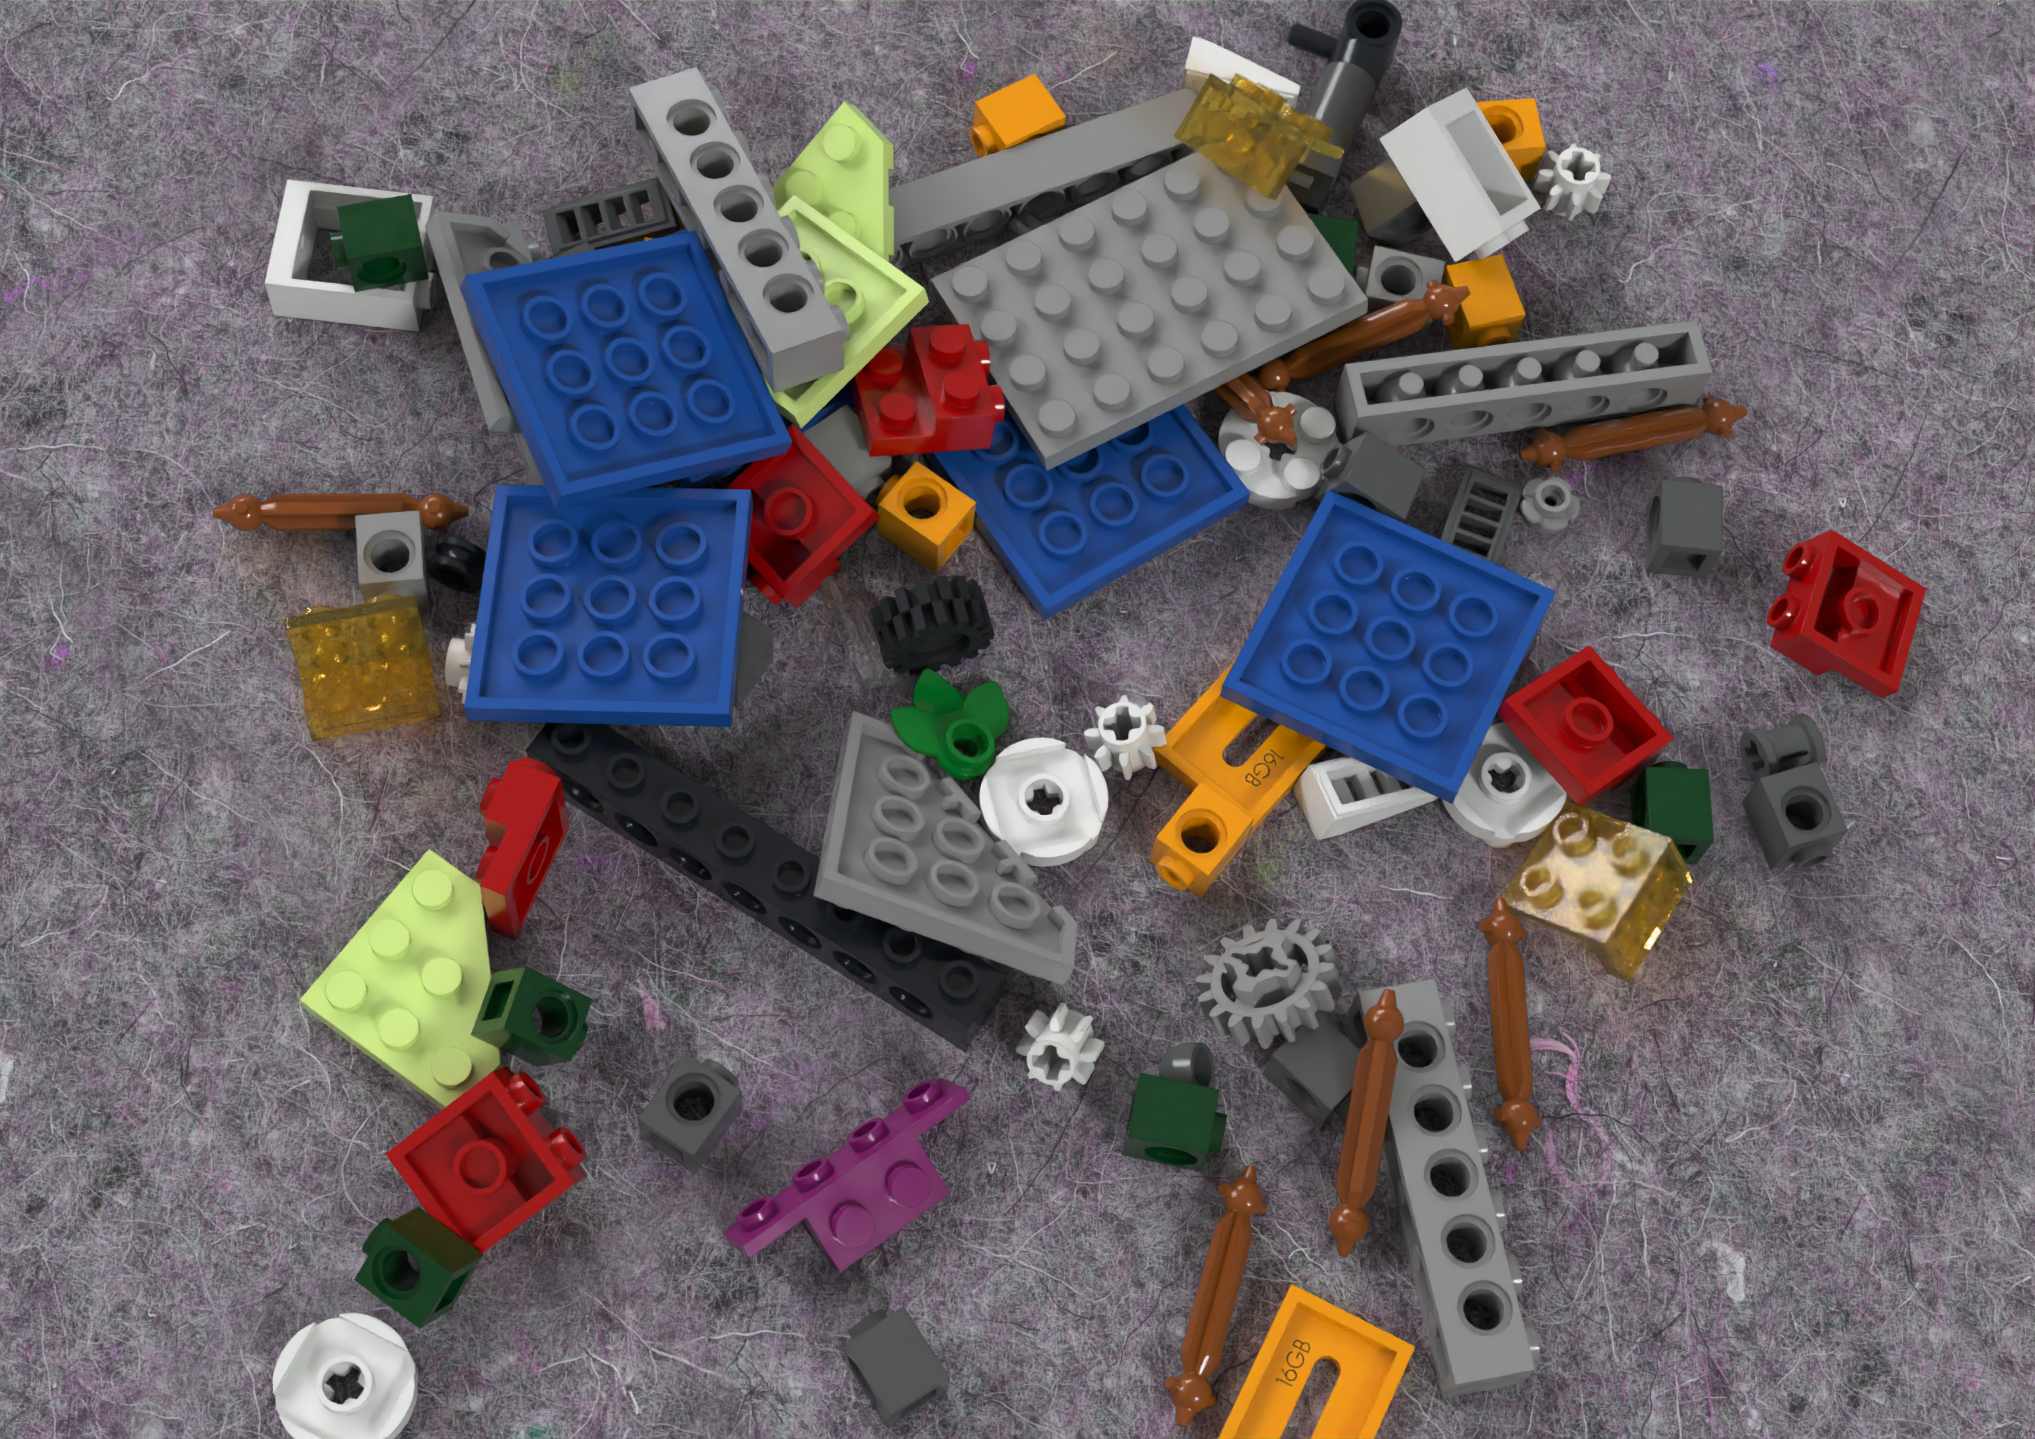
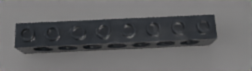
[526,723,1005,1052]

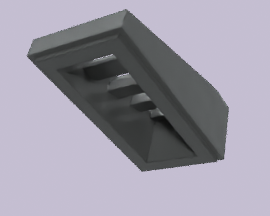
[542,177,681,257]
[1440,466,1524,565]

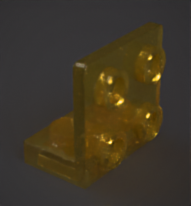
[1174,73,1345,201]
[284,594,441,741]
[1502,802,1694,982]

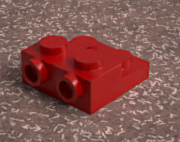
[848,324,1005,457]
[726,424,881,608]
[1767,529,1927,698]
[1497,645,1674,808]
[476,757,570,941]
[385,1066,588,1254]

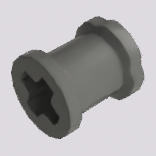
[1740,713,1825,783]

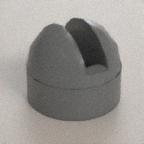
[1158,1042,1215,1088]

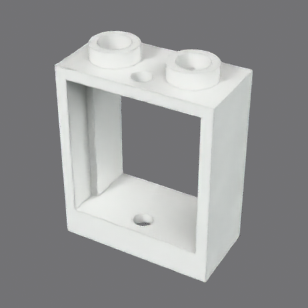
[1379,87,1541,262]
[264,179,437,332]

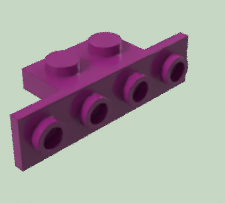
[723,1078,971,1273]

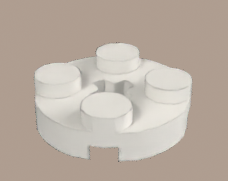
[1216,390,1339,510]
[1442,718,1567,848]
[978,738,1108,867]
[273,1313,418,1439]

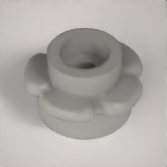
[1520,476,1580,534]

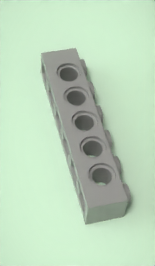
[629,67,850,393]
[1334,320,1712,447]
[1348,979,1540,1399]

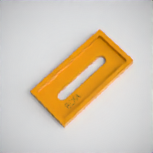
[1153,658,1329,836]
[1217,1284,1415,1439]

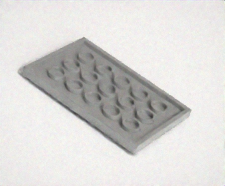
[930,129,1368,471]

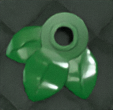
[890,668,1009,781]

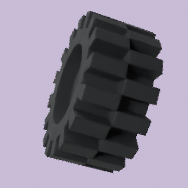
[871,576,995,675]

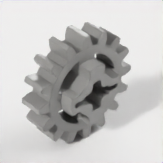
[1196,918,1343,1049]

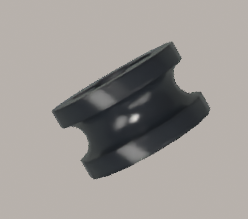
[426,536,486,593]

